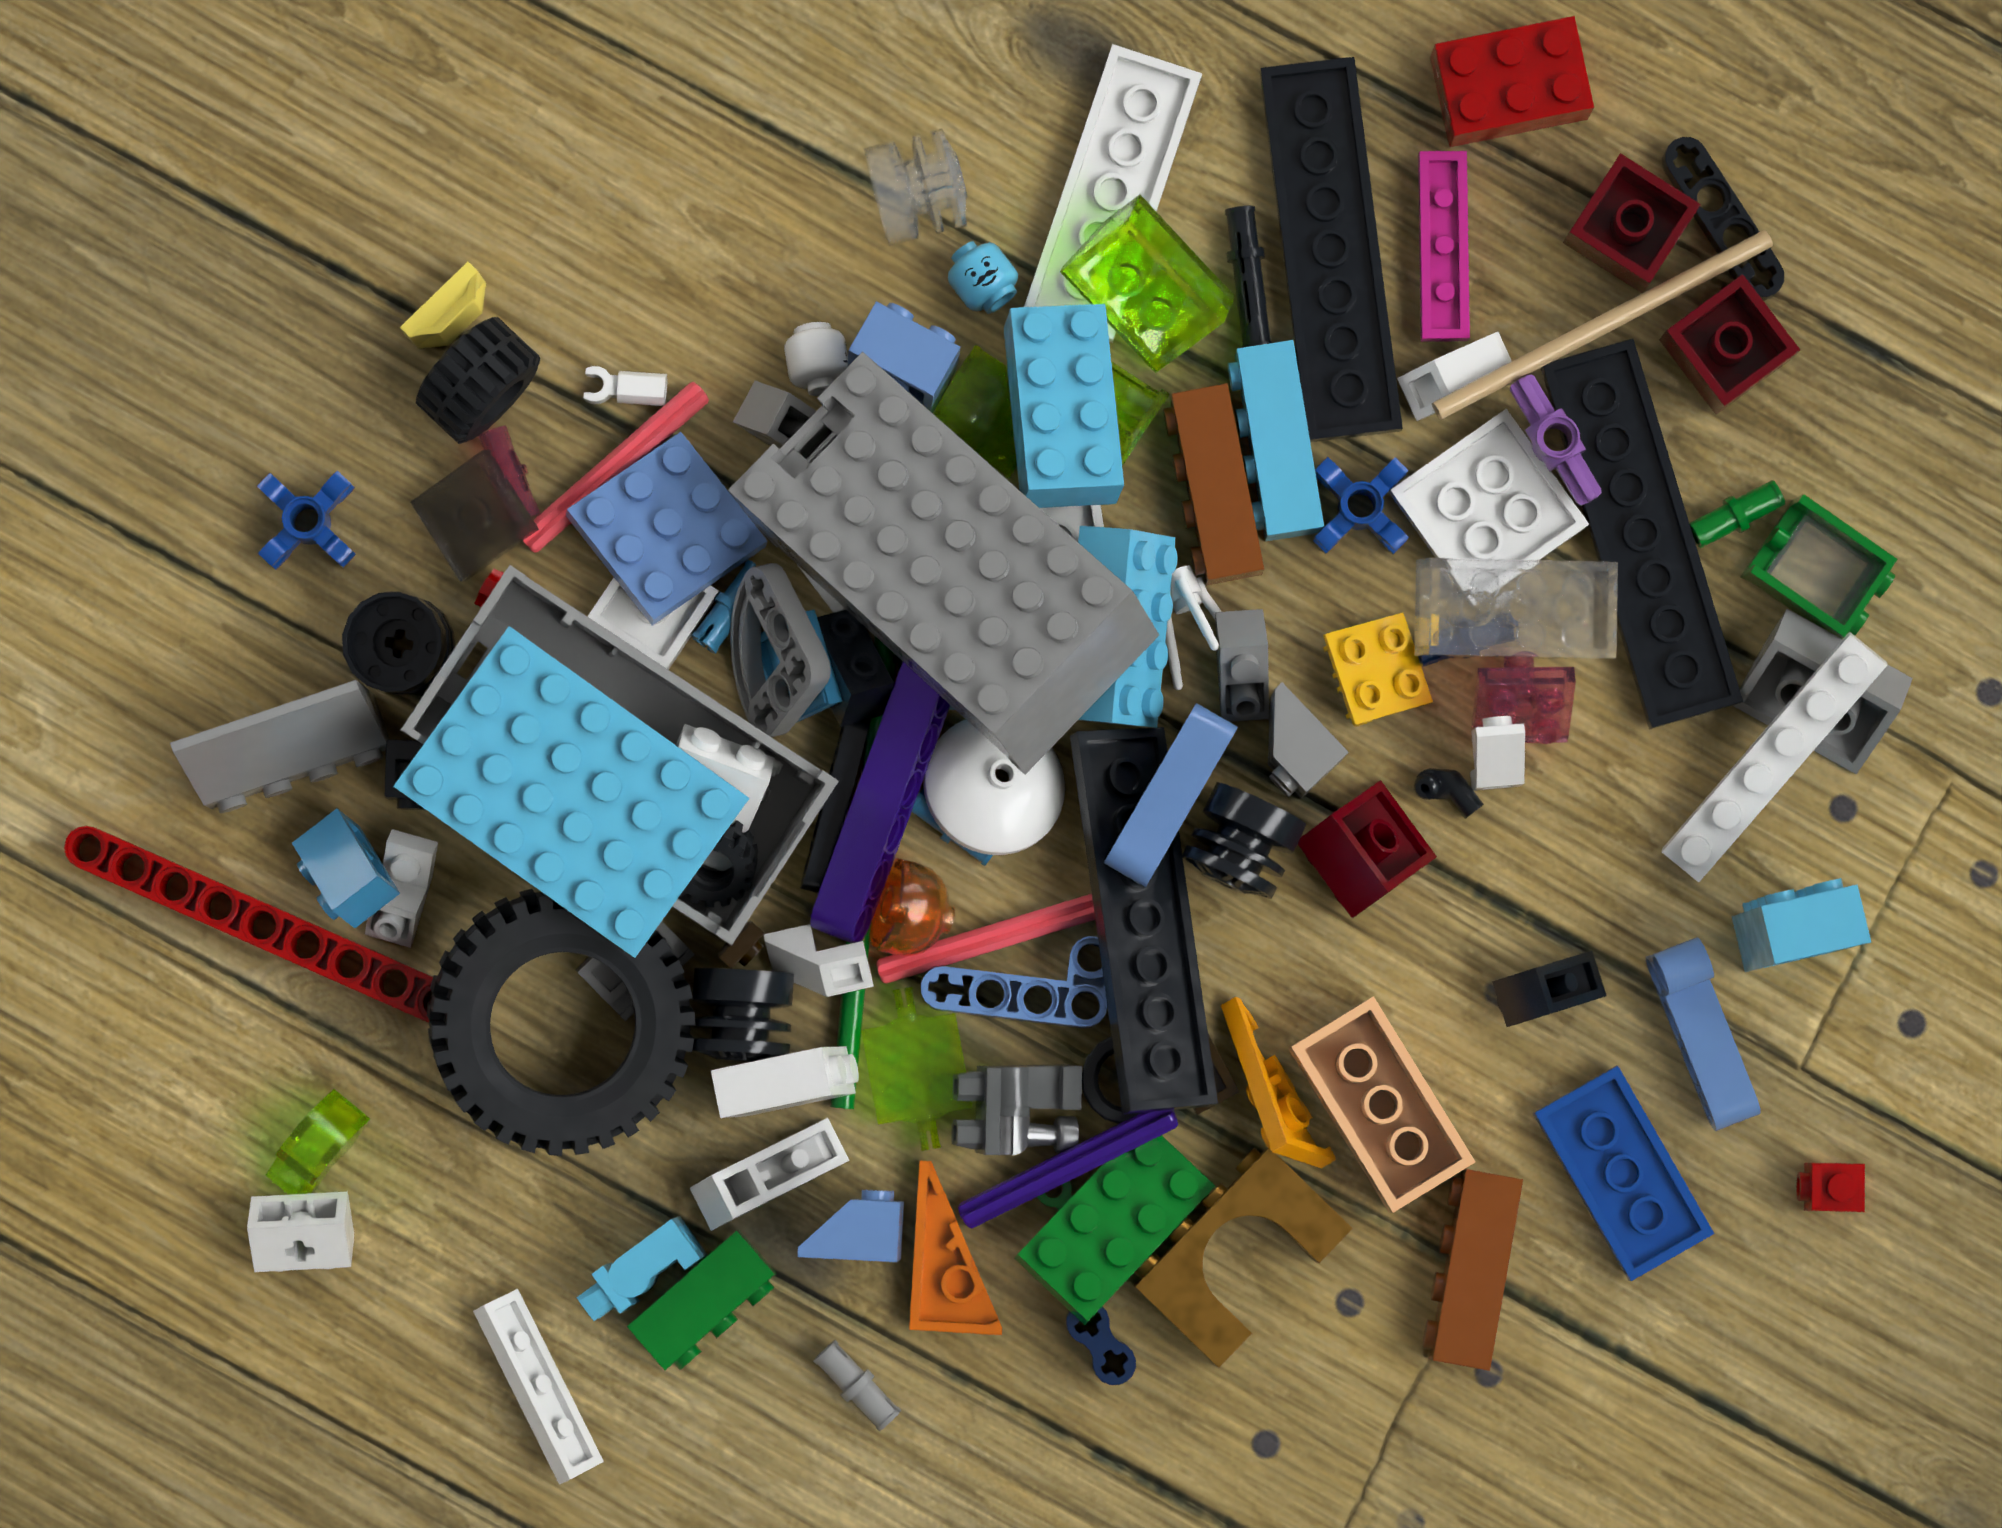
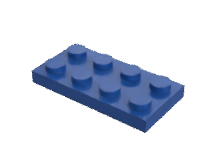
[1533,1066,1715,1281]

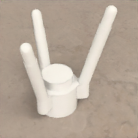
[1165,565,1222,690]

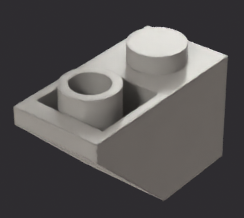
[1215,609,1269,722]

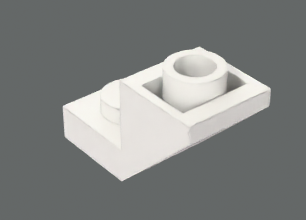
[1397,332,1512,421]
[1470,716,1525,791]
[365,829,438,948]
[764,924,874,997]

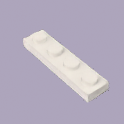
[473,1289,604,1485]

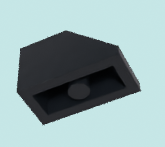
[1492,951,1607,1027]

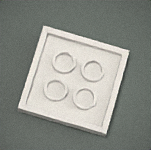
[1389,409,1589,608]

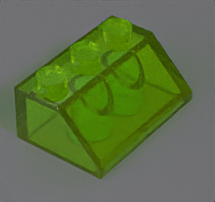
[1060,194,1235,373]

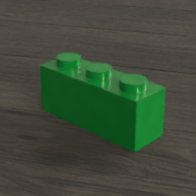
[627,1230,777,1370]

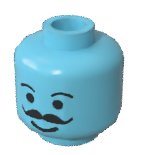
[948,241,1018,314]

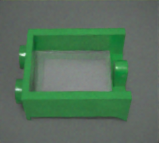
[1740,494,1898,639]

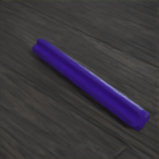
[958,1110,1178,1228]

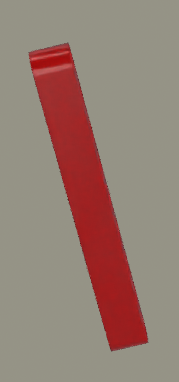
[64,826,433,1023]

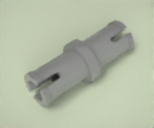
[813,1340,901,1431]

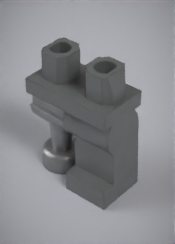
[951,1064,1082,1155]

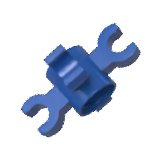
[1313,457,1409,554]
[257,471,356,570]

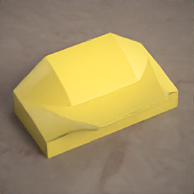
[400,262,486,349]

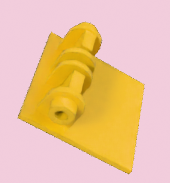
[1323,612,1433,727]

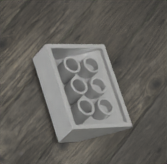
[170,680,390,813]

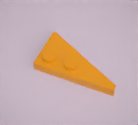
[1221,997,1336,1169]

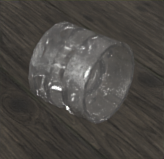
[864,129,967,246]

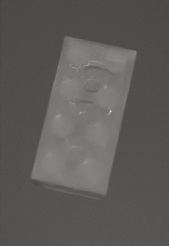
[1415,558,1618,660]

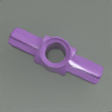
[1510,374,1602,506]

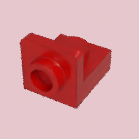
[1796,1163,1865,1212]

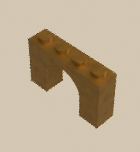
[1134,1147,1353,1368]

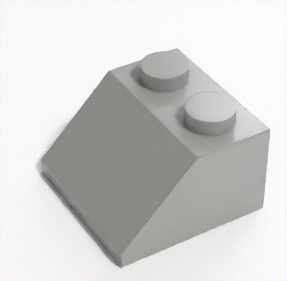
[1268,682,1349,799]

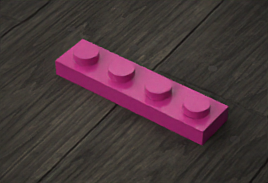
[1418,151,1470,342]

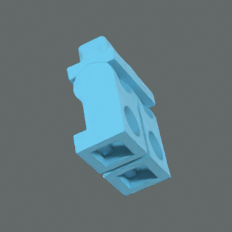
[576,1216,708,1321]

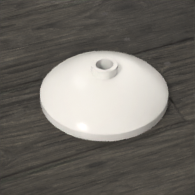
[923,719,1065,855]

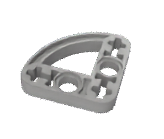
[730,563,831,737]

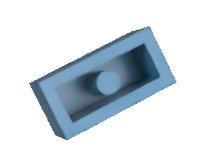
[292,808,400,928]

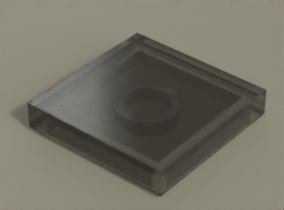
[410,449,539,582]

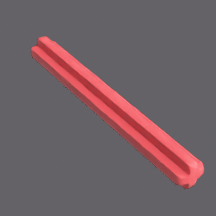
[519,382,709,553]
[876,894,1095,984]

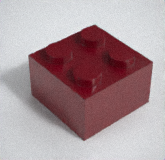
[1563,153,1701,293]
[1659,274,1800,415]

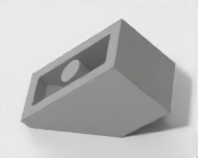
[733,380,816,449]

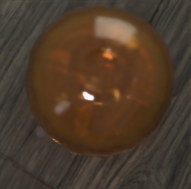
[870,858,955,956]

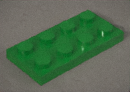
[1014,1135,1215,1325]

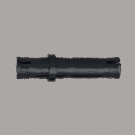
[1225,205,1272,348]

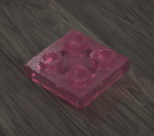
[1471,651,1576,744]

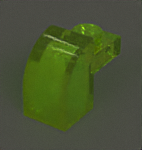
[265,1089,370,1195]

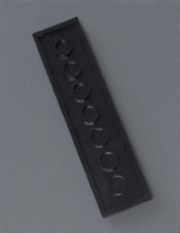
[1260,57,1403,442]
[1541,338,1743,730]
[1070,727,1218,1114]

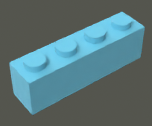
[1228,340,1324,542]

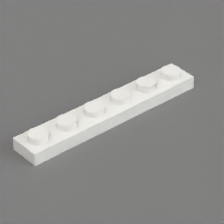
[1662,632,1888,882]

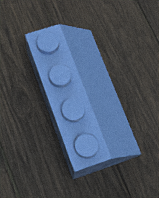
[797,1190,904,1262]

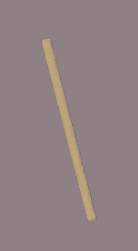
[1432,230,1773,420]

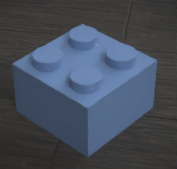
[848,301,961,413]

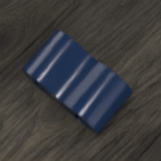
[1066,1306,1136,1385]

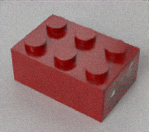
[1430,16,1594,147]

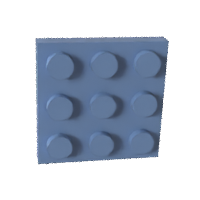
[566,432,767,626]

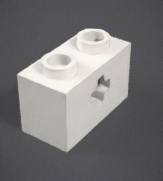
[247,1191,354,1272]

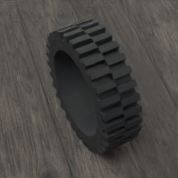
[427,889,695,1156]

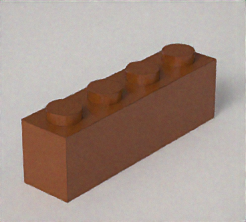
[1163,383,1264,586]
[1422,1169,1523,1371]

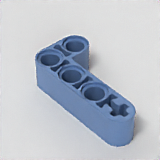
[1104,703,1238,887]
[921,936,1107,1028]
[1646,937,1761,1131]

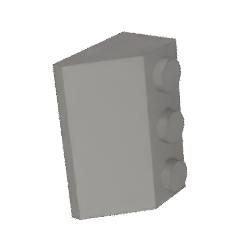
[1733,609,1913,775]

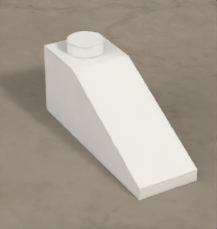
[690,1118,850,1231]

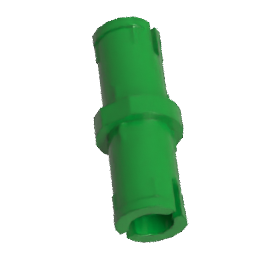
[1689,480,1785,548]

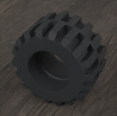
[416,317,540,444]

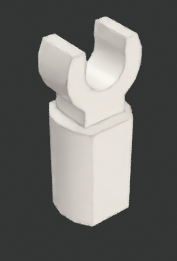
[583,366,668,406]

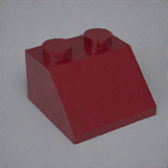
[1298,780,1437,919]

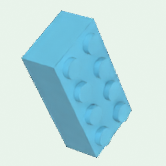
[1003,304,1124,508]
[1078,526,1178,728]
[1732,878,1871,972]

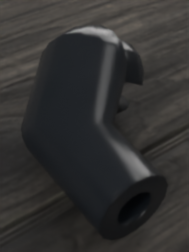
[1414,768,1484,819]

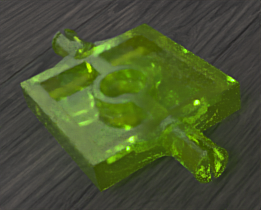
[861,987,973,1151]

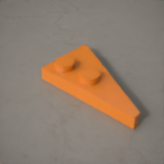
[909,1161,1002,1335]

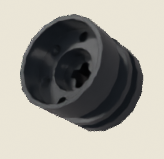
[342,591,455,695]
[1181,782,1306,899]
[691,968,794,1062]

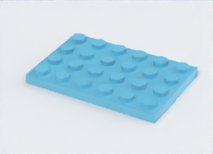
[393,626,749,958]

